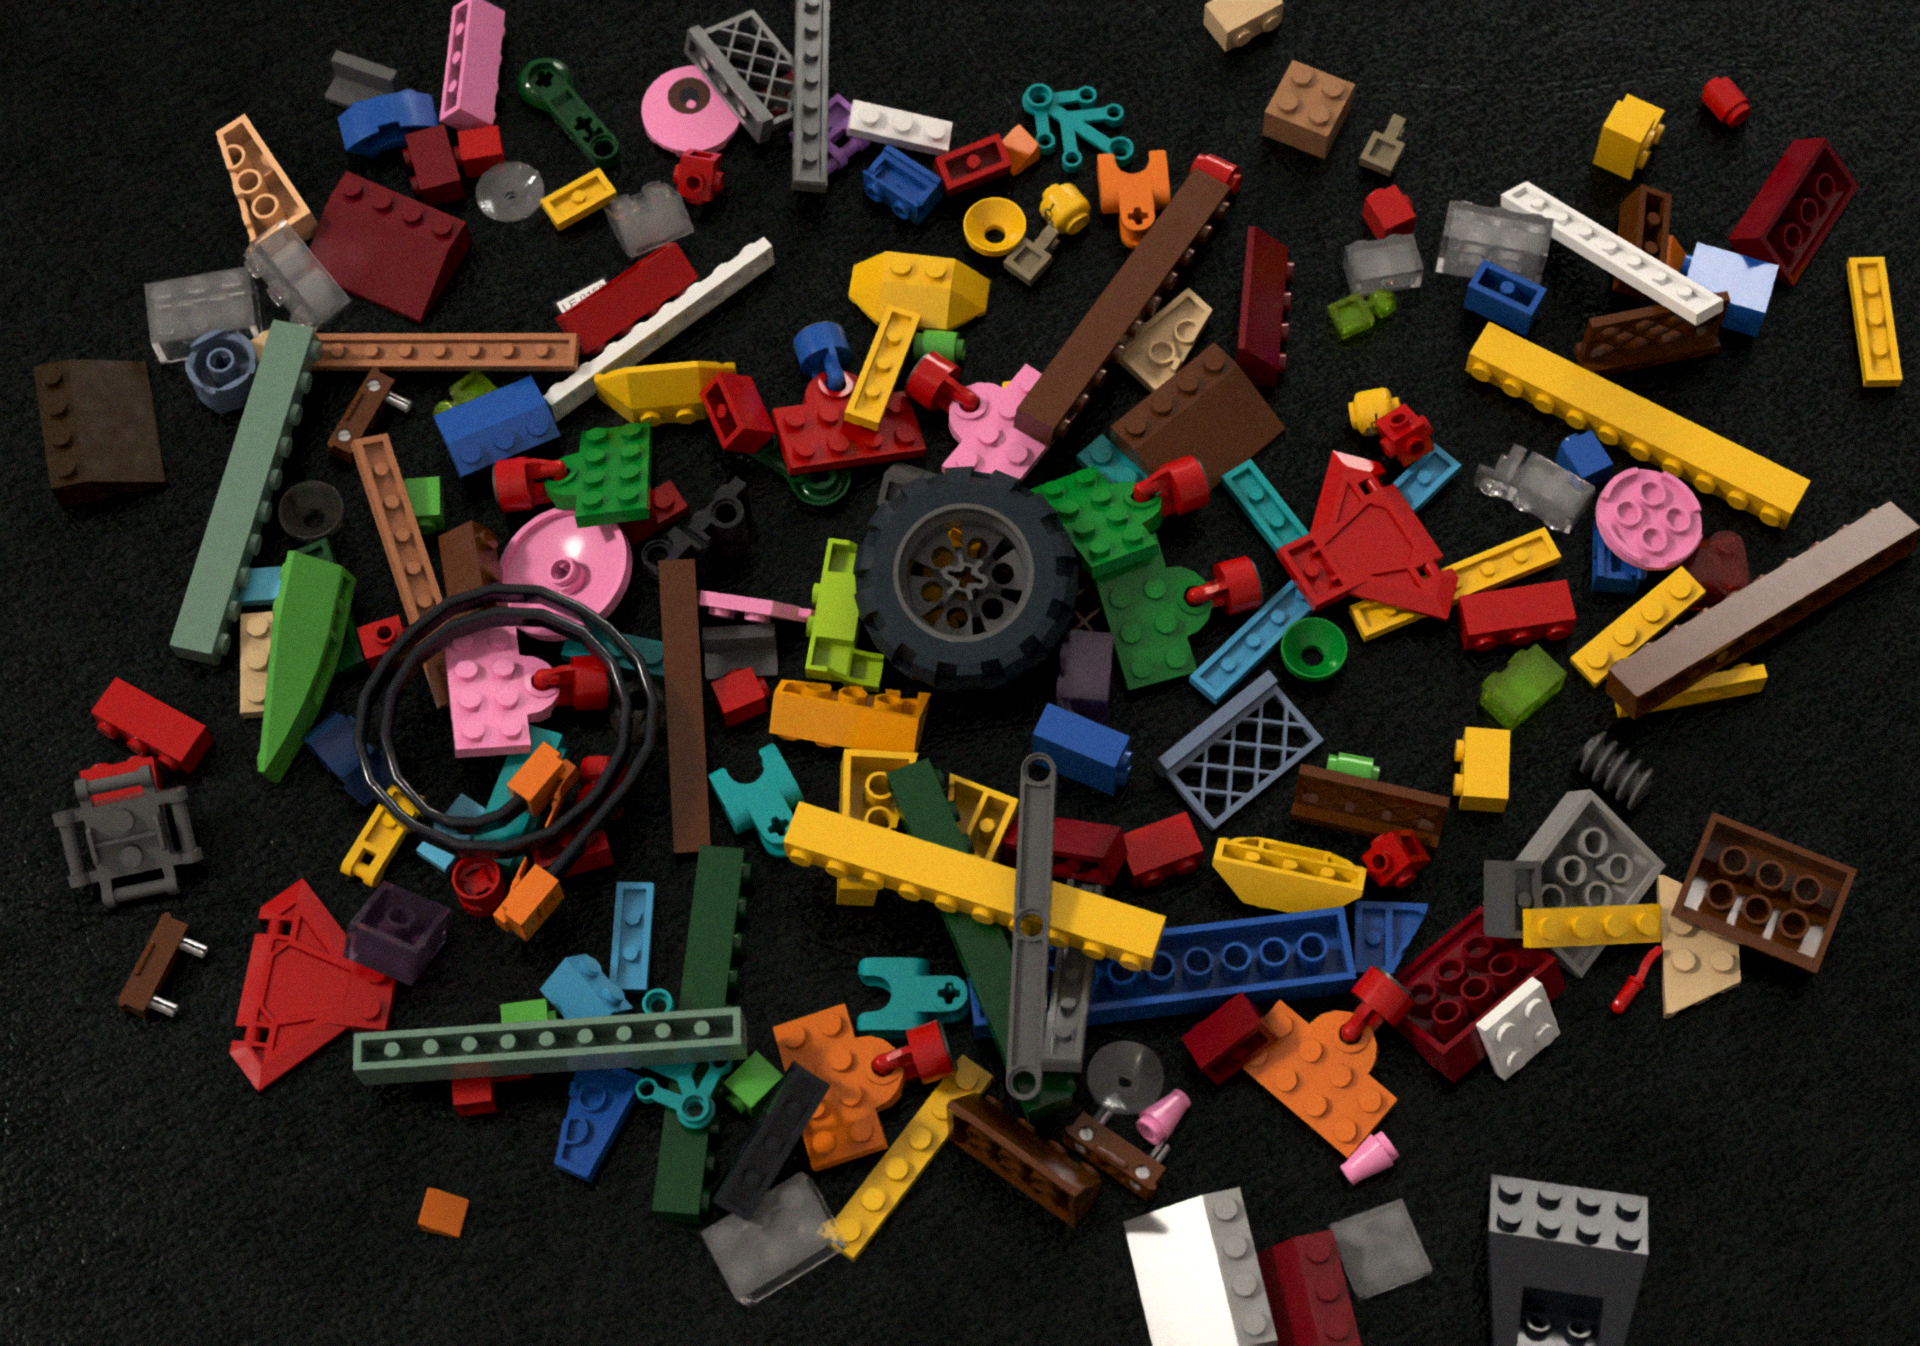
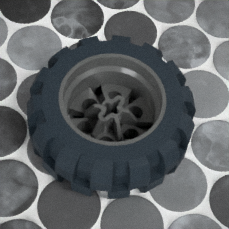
[853,466,1079,695]

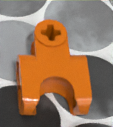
[1097,150,1171,249]

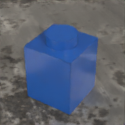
[1556,430,1613,495]

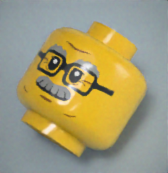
[1039,183,1091,235]
[1348,387,1401,437]

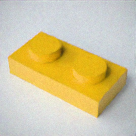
[540,167,618,232]

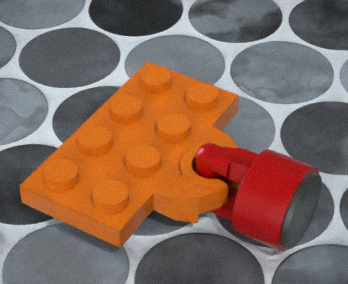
[1242,965,1416,1159]
[773,1003,958,1172]

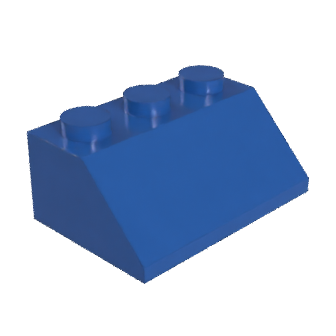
[433,376,560,482]

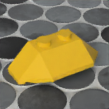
[848,251,991,331]
[594,361,737,427]
[1212,837,1367,913]

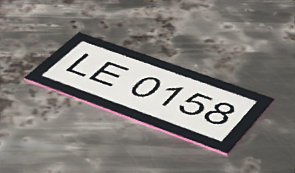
[552,275,609,315]

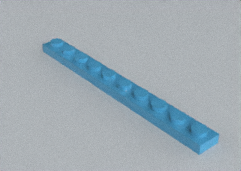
[1189,443,1461,705]

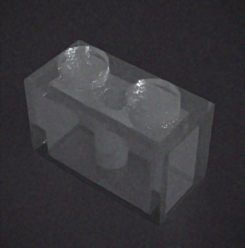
[1343,233,1424,299]
[1507,451,1596,535]

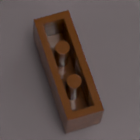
[1612,184,1672,301]
[438,520,508,627]

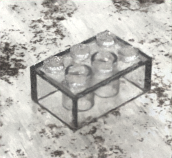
[1435,200,1554,285]
[243,218,352,333]
[144,266,262,364]
[701,1171,849,1307]

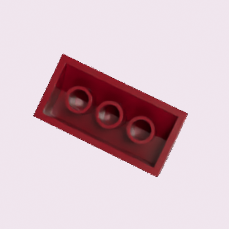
[1727,137,1859,287]
[1236,226,1294,386]
[1256,1229,1362,1346]

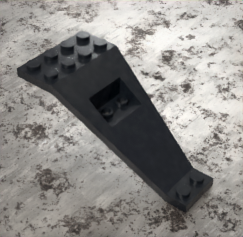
[1487,1174,1648,1346]

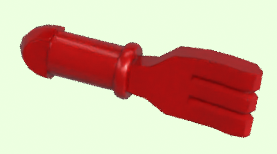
[1610,946,1663,1014]

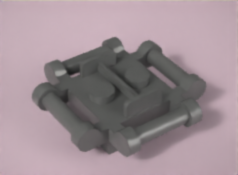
[52,764,203,909]

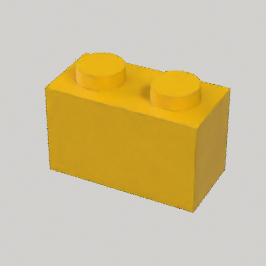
[1453,727,1510,813]

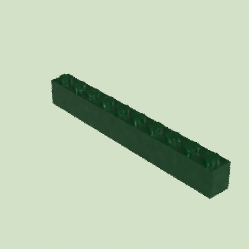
[886,758,1077,1123]
[652,845,753,1225]

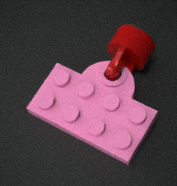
[905,351,1078,483]
[443,626,611,758]

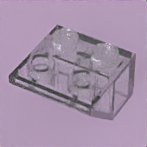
[603,181,695,258]

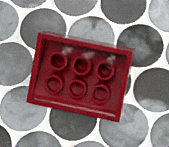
[301,171,472,324]
[1393,905,1567,1083]

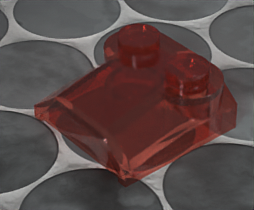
[1670,530,1750,610]

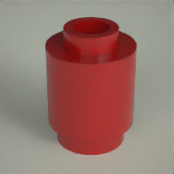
[1701,77,1752,128]
[1189,153,1243,197]

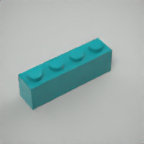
[473,724,570,879]

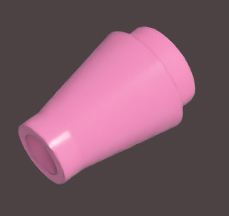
[1135,1088,1191,1145]
[1339,1131,1399,1186]

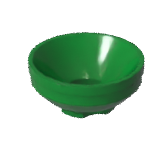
[1280,617,1348,682]

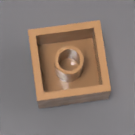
[1262,60,1355,159]

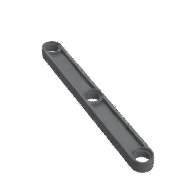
[1006,752,1058,1102]

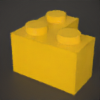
[1593,94,1666,180]

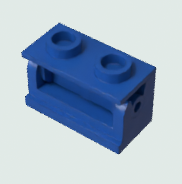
[863,144,943,225]
[1592,518,1647,594]

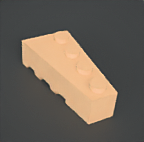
[216,114,319,268]

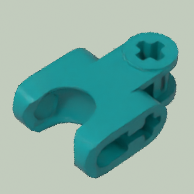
[709,743,804,858]
[855,957,970,1041]

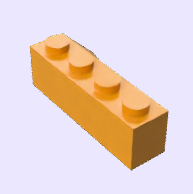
[769,679,931,753]

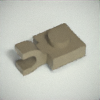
[1359,114,1406,177]
[1003,224,1060,287]

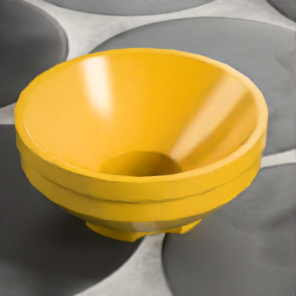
[963,197,1026,257]

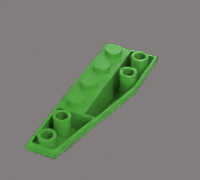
[257,551,356,783]

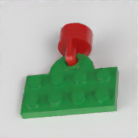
[492,422,653,528]
[1030,455,1211,579]
[1092,533,1263,693]

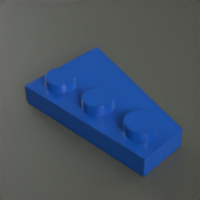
[554,1068,643,1183]

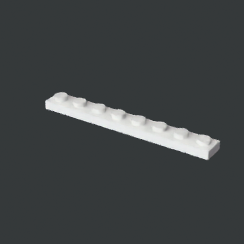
[1501,181,1724,326]
[543,237,775,422]

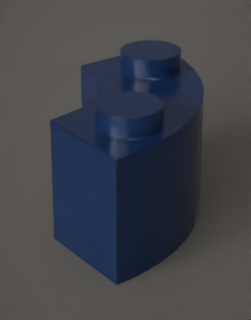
[301,711,393,807]

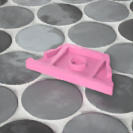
[697,590,815,624]

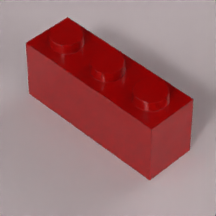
[1455,579,1577,651]
[91,677,214,776]

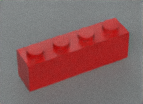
[555,242,699,356]

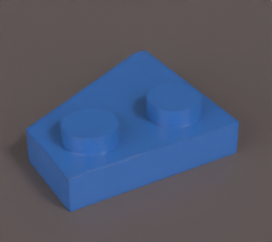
[1353,901,1428,978]

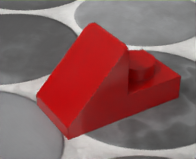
[617,480,690,546]

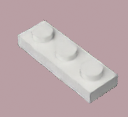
[846,99,953,156]

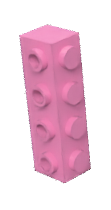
[439,0,505,131]

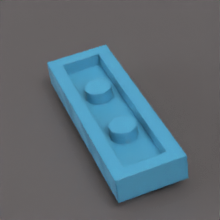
[609,882,656,994]

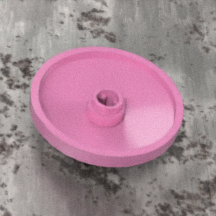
[499,507,633,642]

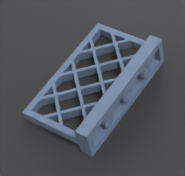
[1153,670,1324,832]

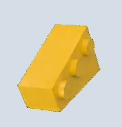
[948,773,1019,863]

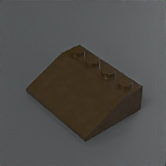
[33,359,167,508]

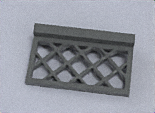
[684,9,794,144]

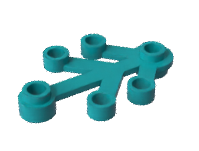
[1022,83,1134,173]
[630,988,733,1130]

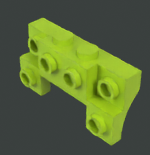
[805,538,885,693]

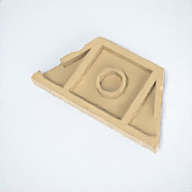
[1656,875,1741,1018]

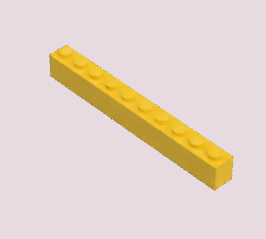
[1465,321,1810,530]
[783,801,1166,972]

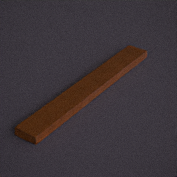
[658,559,711,855]

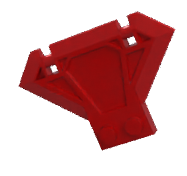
[1276,450,1459,621]
[229,878,402,1093]

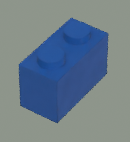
[1463,259,1547,336]

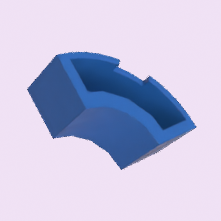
[338,89,439,158]

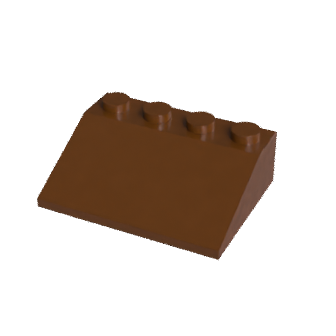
[1110,342,1286,517]
[1671,812,1857,975]
[946,1092,1102,1228]

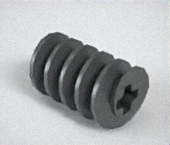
[1571,731,1654,811]

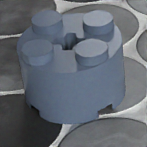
[185,330,259,414]

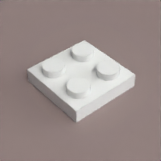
[1475,977,1561,1081]

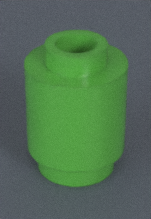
[913,330,966,365]
[1326,752,1380,781]

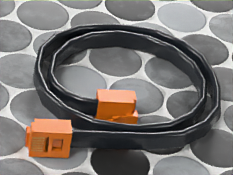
[353,583,660,942]

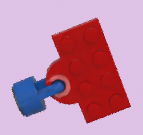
[770,321,926,476]

